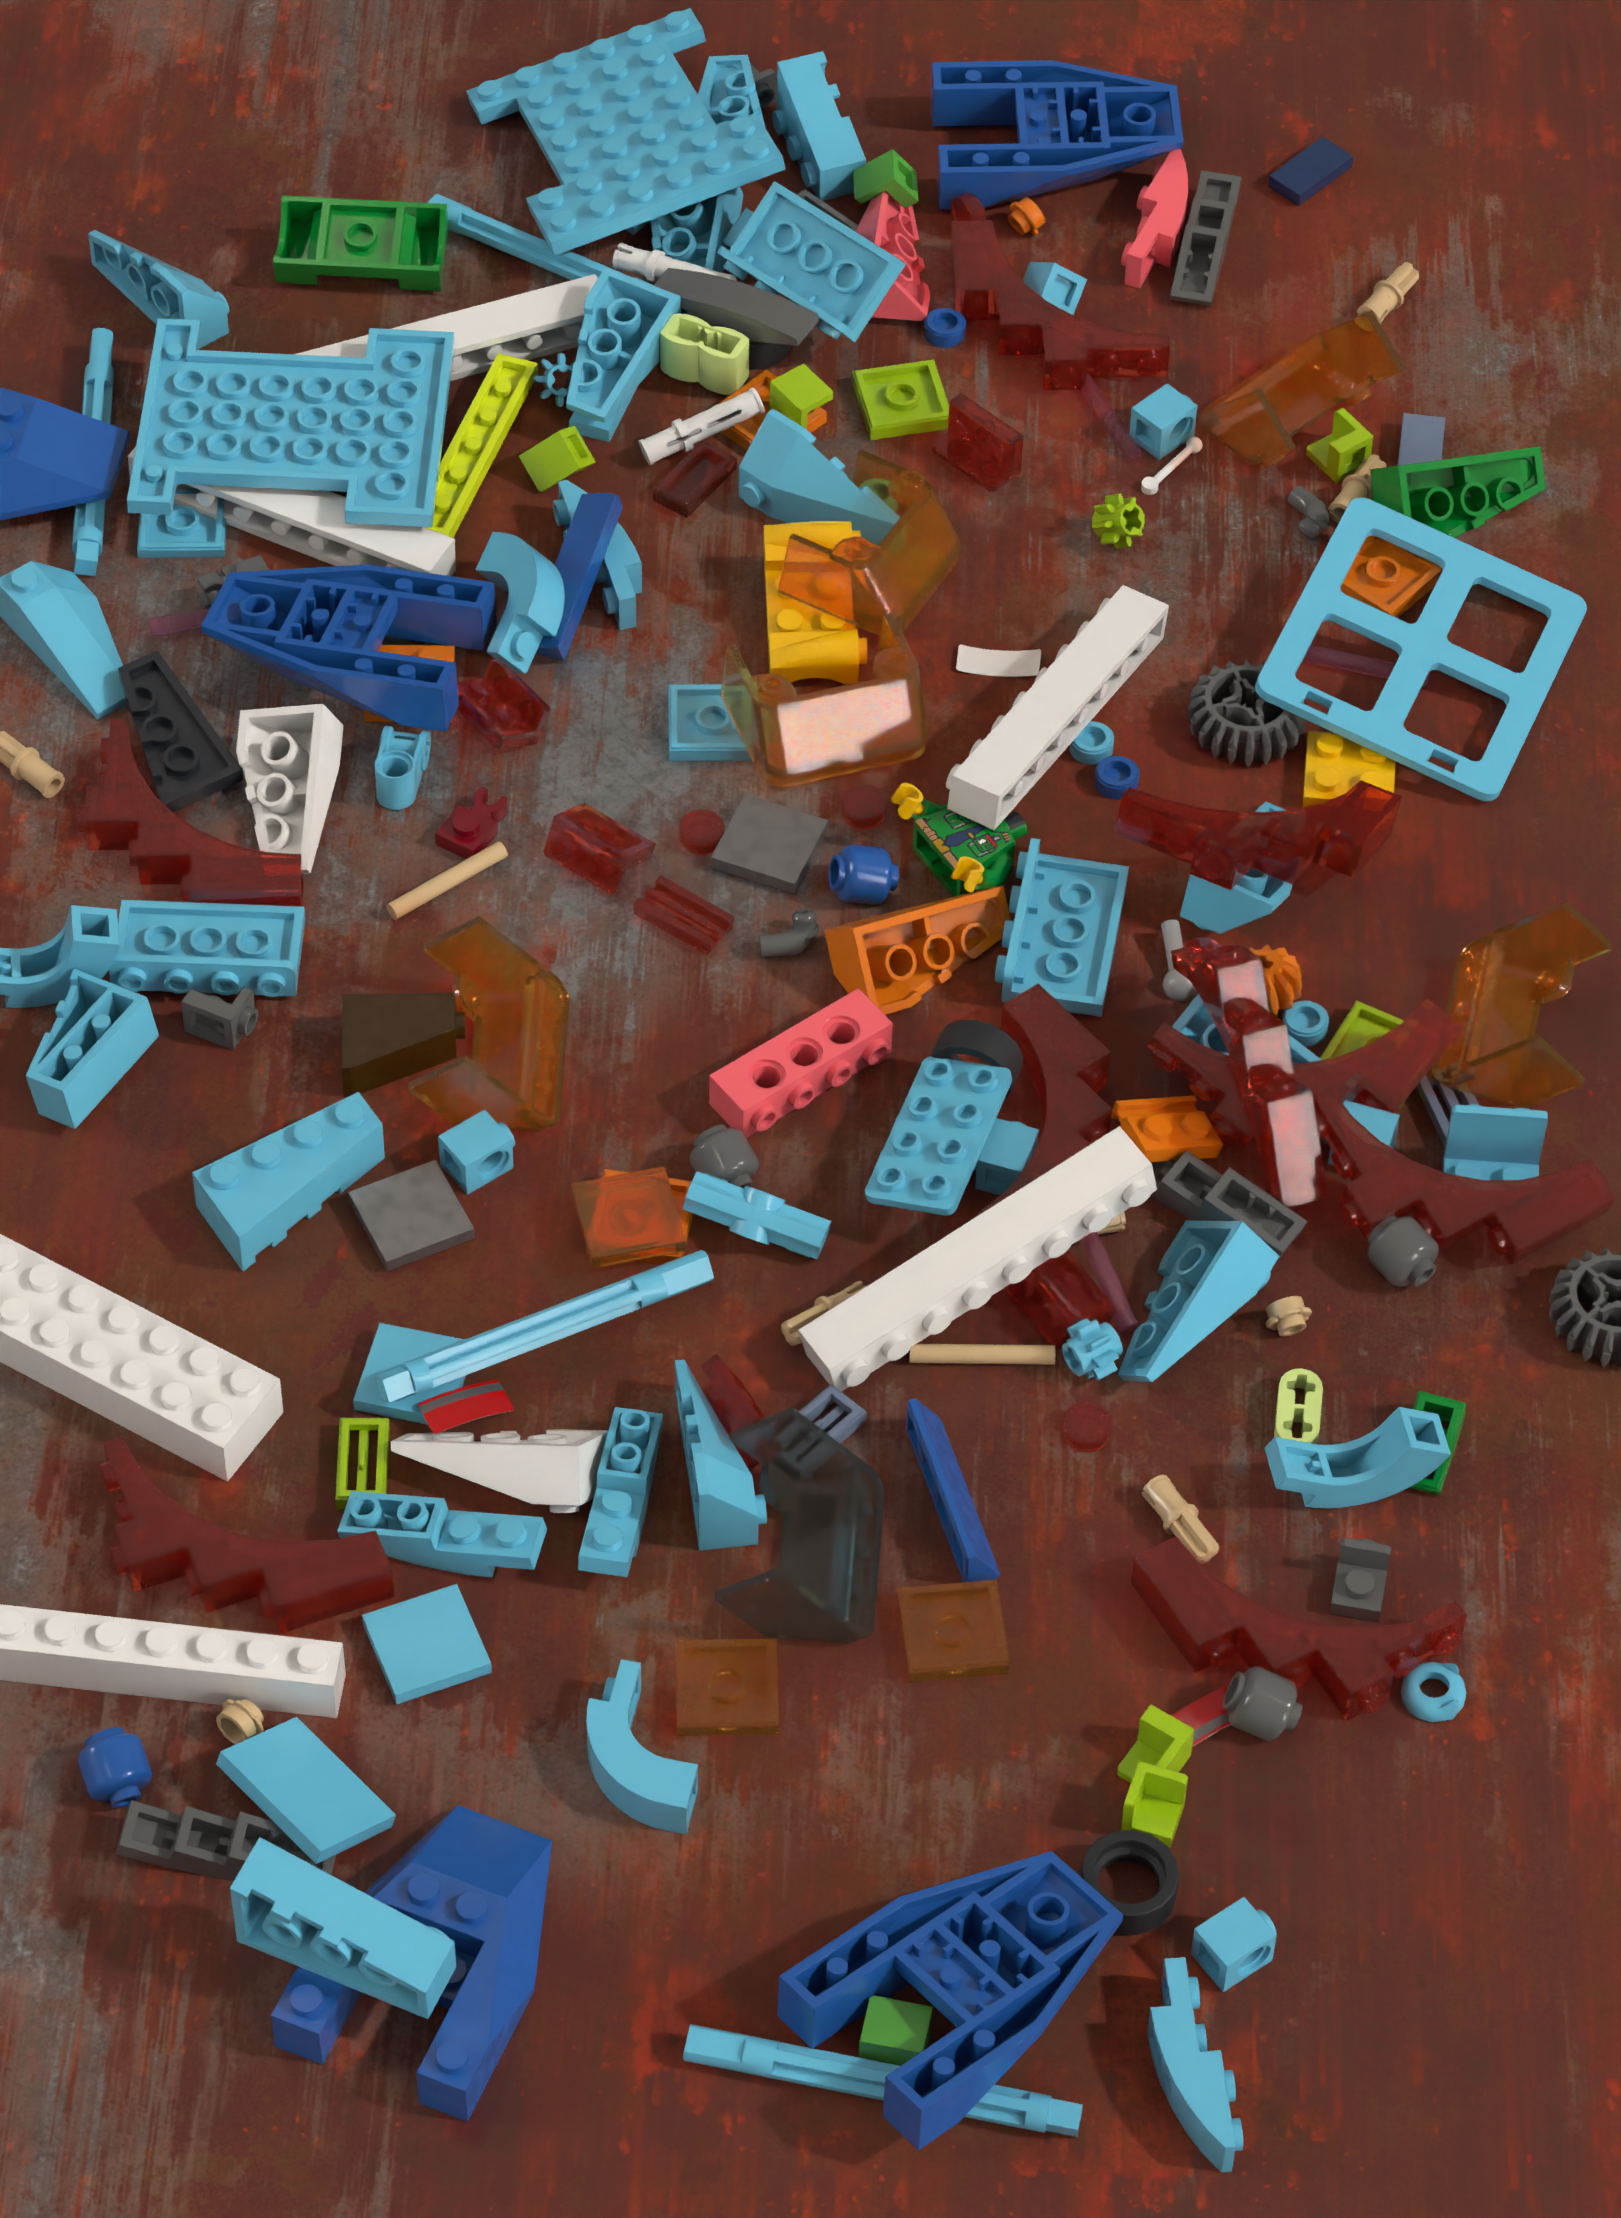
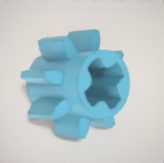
[533,353,574,407]
[1062,1318,1123,1380]

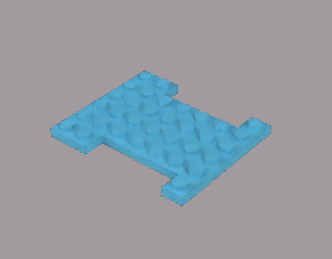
[466,8,786,256]
[127,318,455,527]

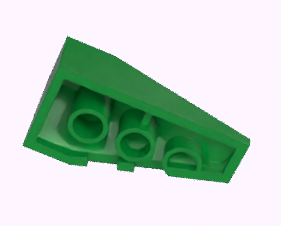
[1370,446,1546,538]

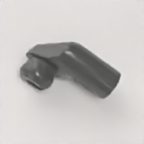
[1287,485,1329,539]
[759,909,819,958]

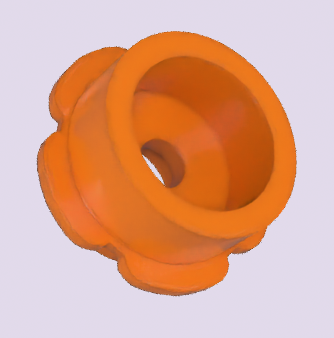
[1008,197,1045,236]

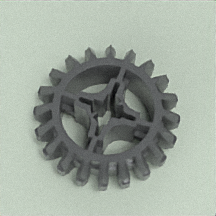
[1187,659,1306,767]
[1549,1246,1621,1368]

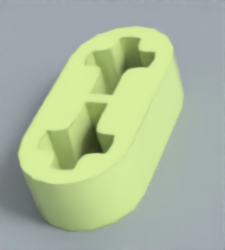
[1274,1368,1323,1444]

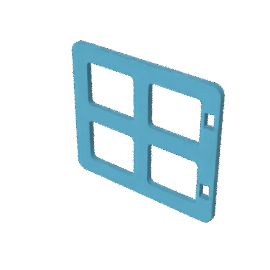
[1255,497,1587,801]

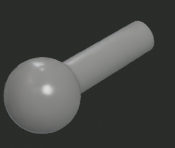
[1161,920,1199,1002]

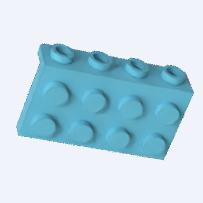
[717,181,906,342]
[995,838,1129,1017]
[109,900,306,997]

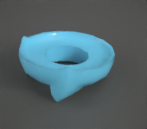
[1400,1662,1467,1722]

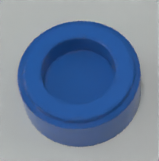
[924,308,966,348]
[1094,756,1140,800]

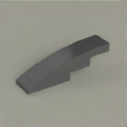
[1170,170,1241,306]
[654,268,819,346]
[1150,1150,1308,1257]
[115,1800,336,1881]

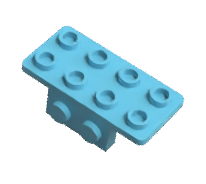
[865,1056,1012,1216]

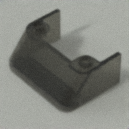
[715,1407,884,1643]

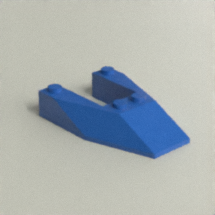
[930,60,1183,210]
[0,387,130,520]
[201,564,497,732]
[271,1805,552,2122]
[777,1851,1123,2150]

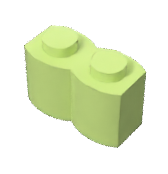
[660,314,749,395]

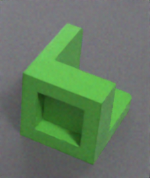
[853,149,919,209]
[859,1996,933,2066]

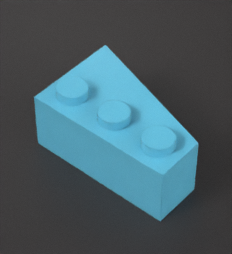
[772,51,866,201]
[26,968,159,1129]

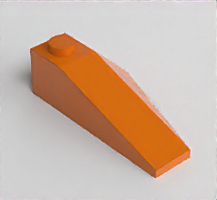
[824,886,1011,1015]

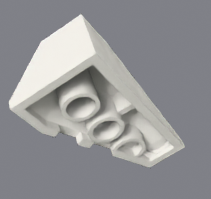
[236,704,344,876]
[391,1429,608,1513]

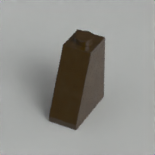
[341,993,466,1097]

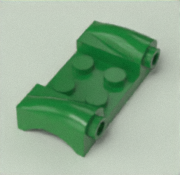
[273,195,449,291]

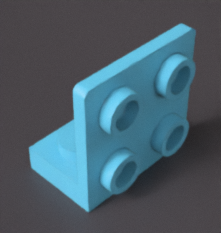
[1442,1104,1548,1214]

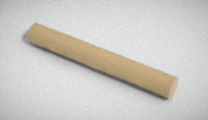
[386,841,508,920]
[909,1344,1055,1365]

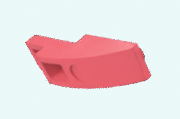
[1121,148,1188,289]

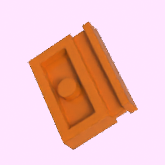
[1110,1095,1224,1163]

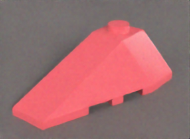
[856,191,930,321]

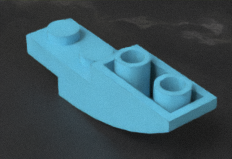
[553,480,642,630]
[578,1407,663,1577]
[337,1491,547,1578]
[1147,1957,1243,2173]

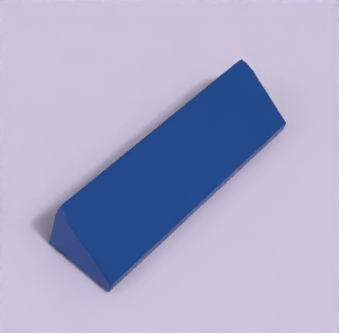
[535,493,623,661]
[905,1398,1000,1586]

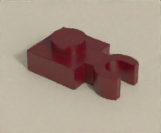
[435,787,508,859]

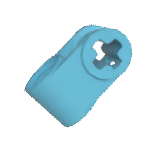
[375,725,431,810]

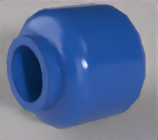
[828,844,899,905]
[77,1727,153,1808]

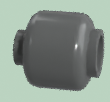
[689,1125,759,1188]
[1368,1215,1439,1287]
[1223,1666,1302,1741]

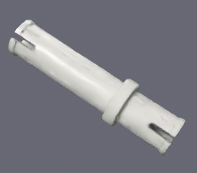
[612,243,737,283]
[638,387,765,465]

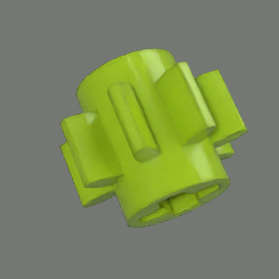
[1092,493,1145,548]

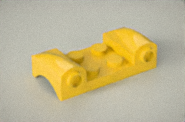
[763,521,867,689]

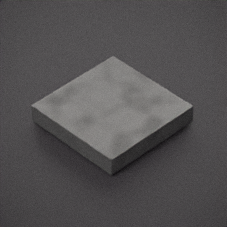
[711,794,829,894]
[348,1160,475,1271]

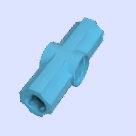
[682,1171,832,1259]

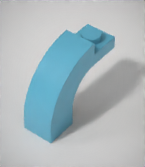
[476,532,565,674]
[0,905,120,1008]
[1265,1407,1451,1508]
[586,1659,698,1835]

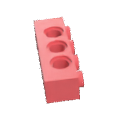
[709,988,893,1138]

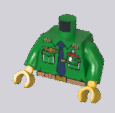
[891,783,1027,897]

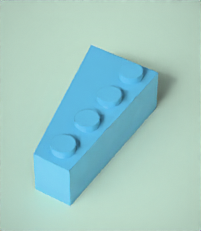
[192,1092,385,1272]
[230,1837,456,2019]

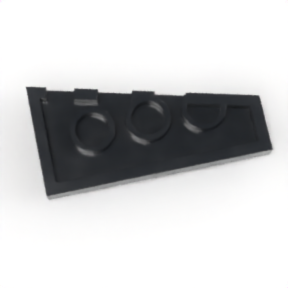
[118,650,243,816]

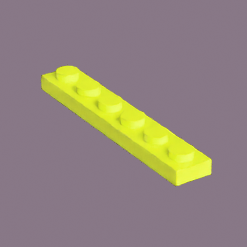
[425,353,538,538]

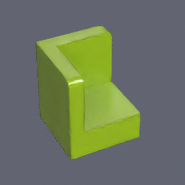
[769,363,833,429]
[1306,408,1374,483]
[519,425,596,492]
[1117,1705,1195,1783]
[1121,1761,1188,1849]

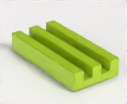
[335,1418,390,1509]

